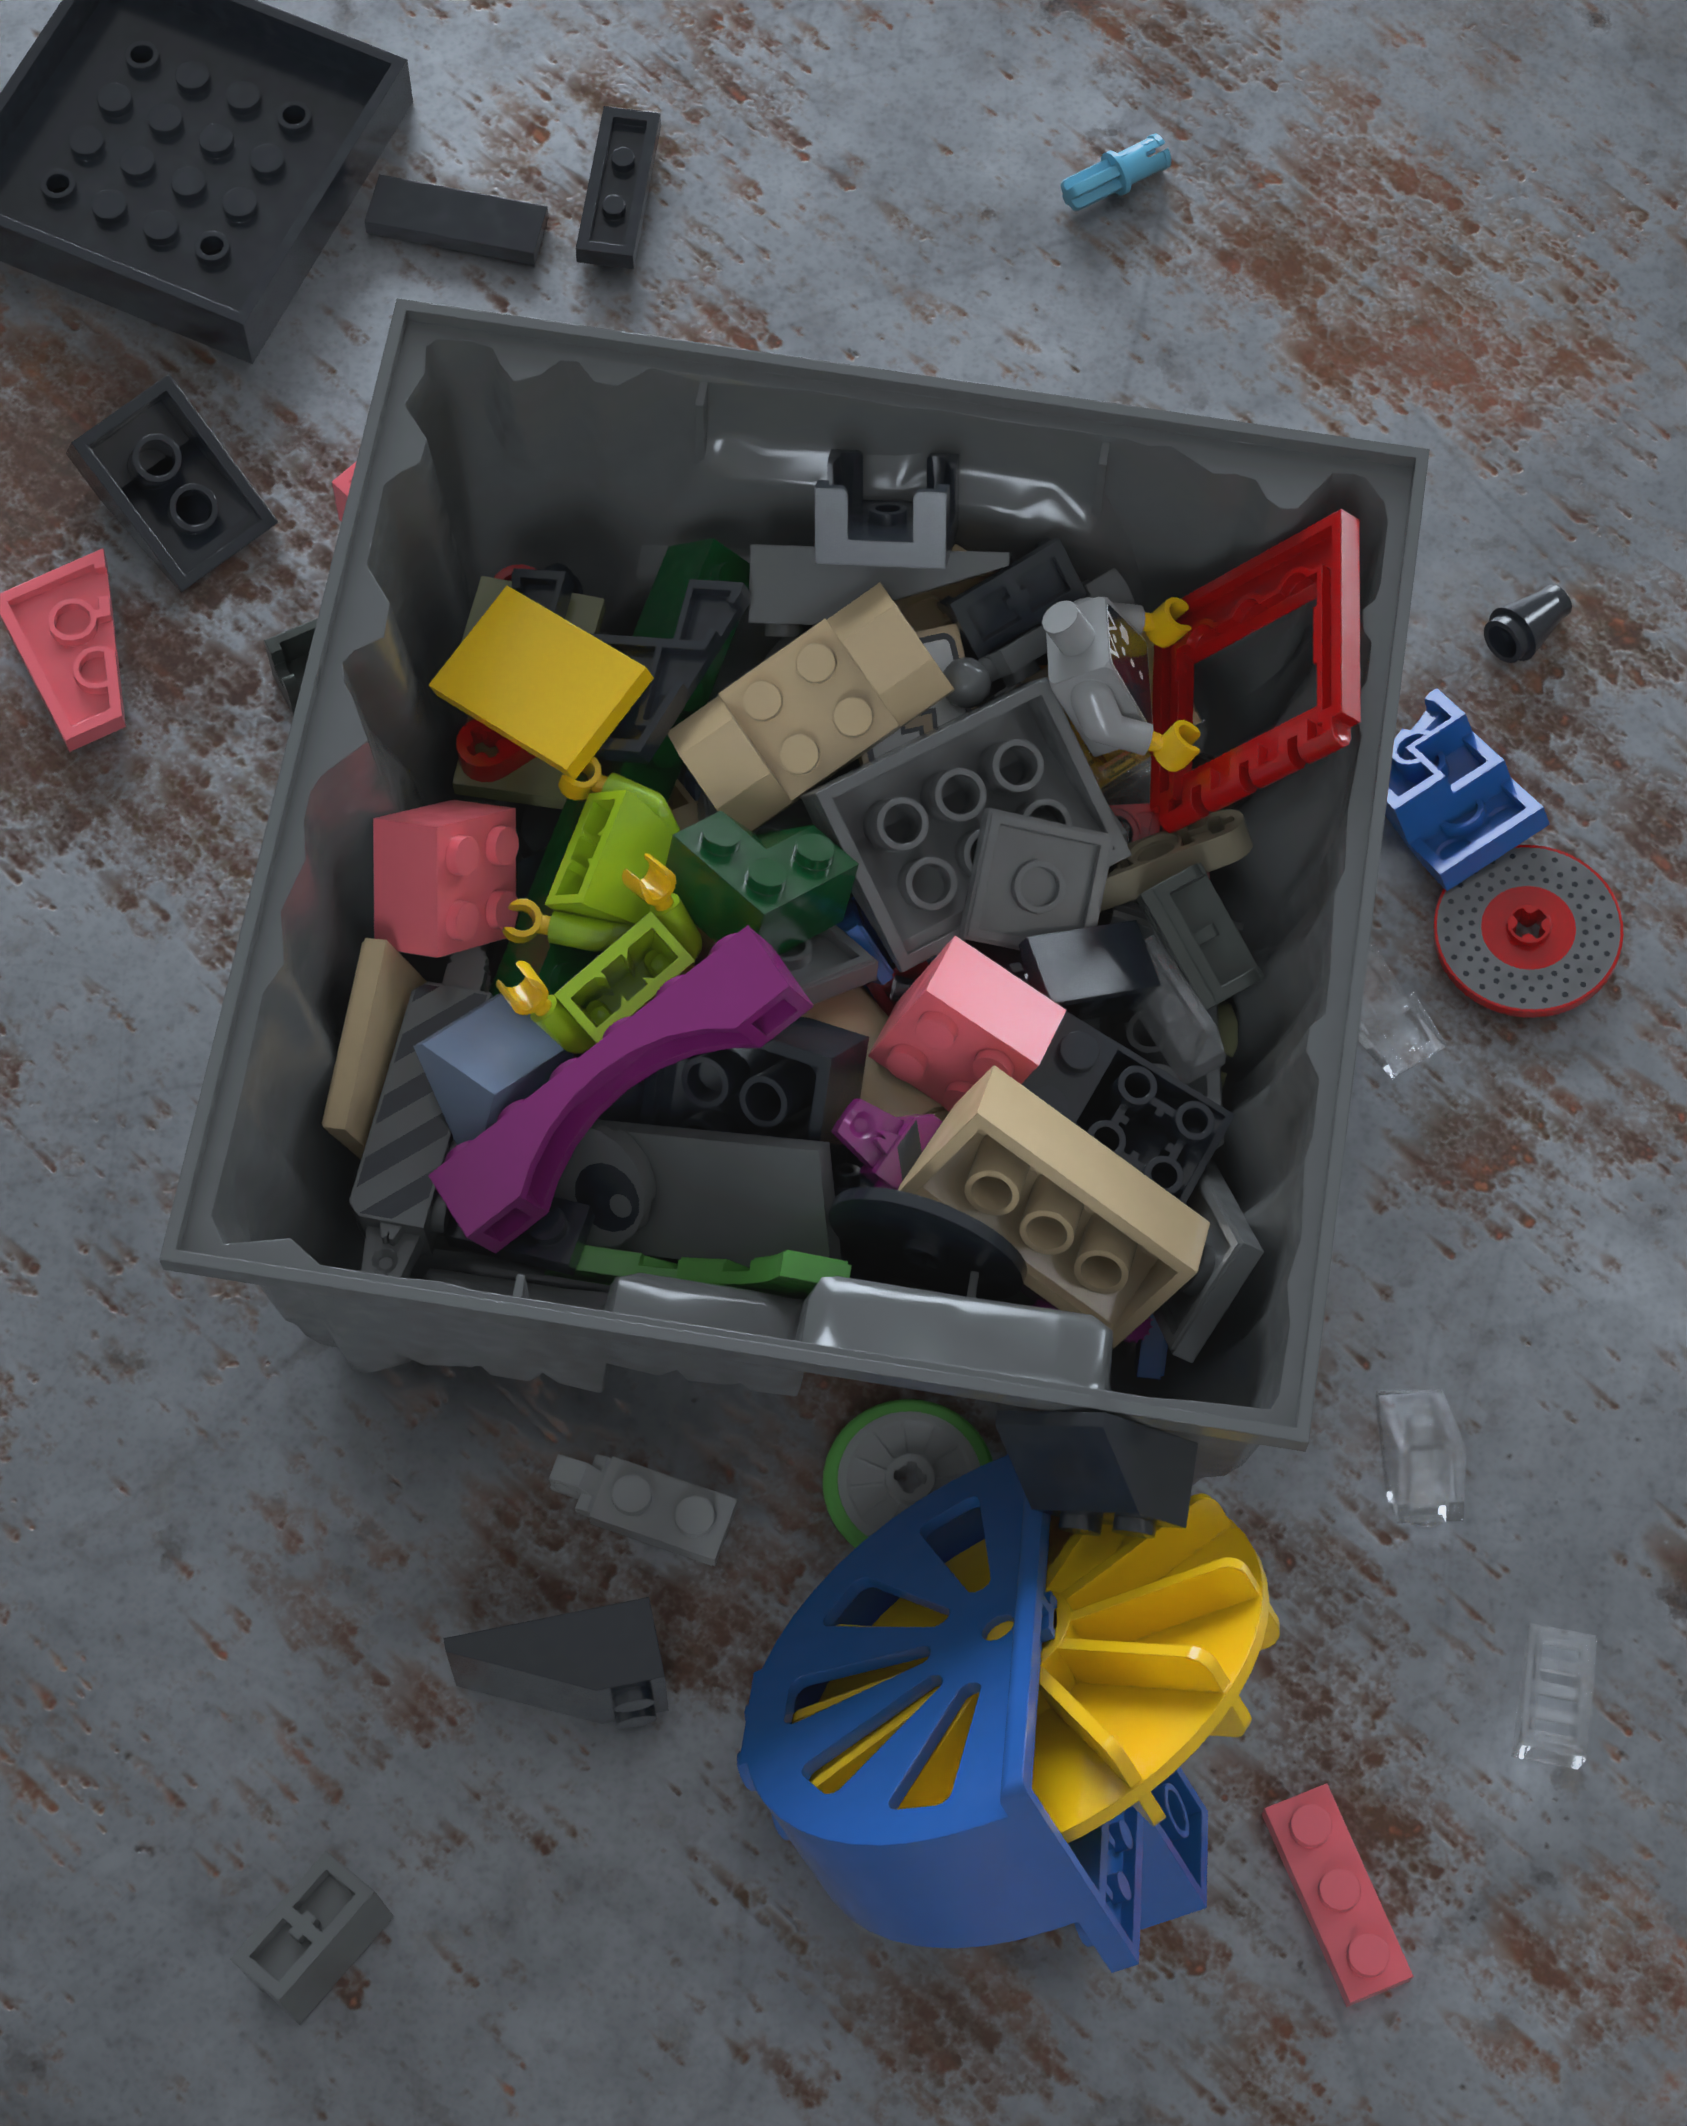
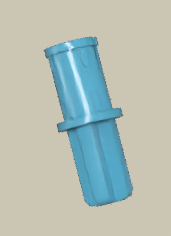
[1060,133,1171,211]

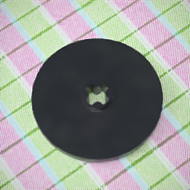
[828,1187,1027,1300]

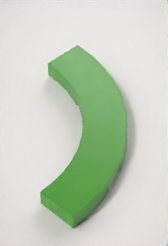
[544,1245,852,1299]

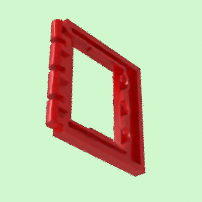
[1150,509,1361,833]

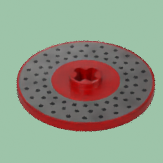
[1433,845,1624,1018]

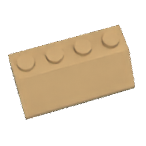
[898,1065,1210,1348]

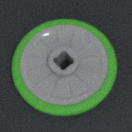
[823,1399,993,1548]

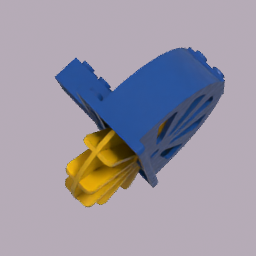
[737,1455,1280,1973]

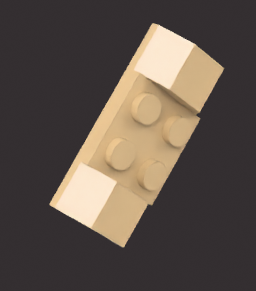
[668,582,955,832]

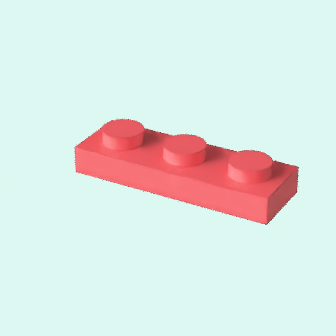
[1262,1783,1414,2007]

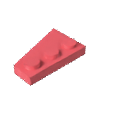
[0,548,126,752]

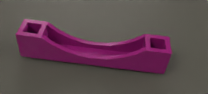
[428,925,814,1254]

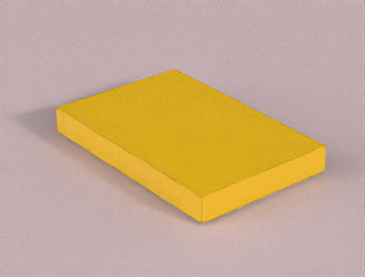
[429,585,654,780]

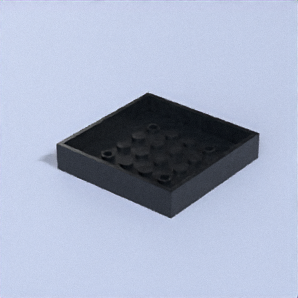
[0,0,413,364]

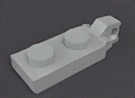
[548,1454,738,1566]

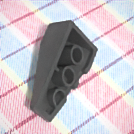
[748,545,1013,637]

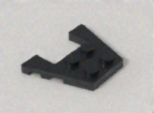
[511,568,751,764]

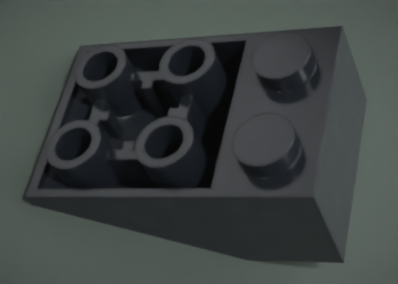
[1021,1011,1235,1204]

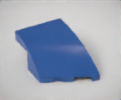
[1385,688,1550,891]

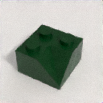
[666,811,859,955]

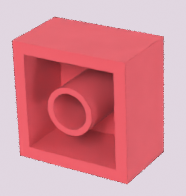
[373,800,519,958]
[868,936,1066,1112]

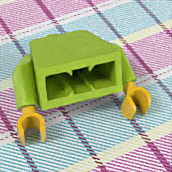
[502,756,696,952]
[496,853,703,1054]

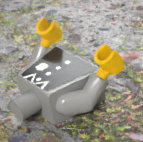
[1042,597,1200,772]

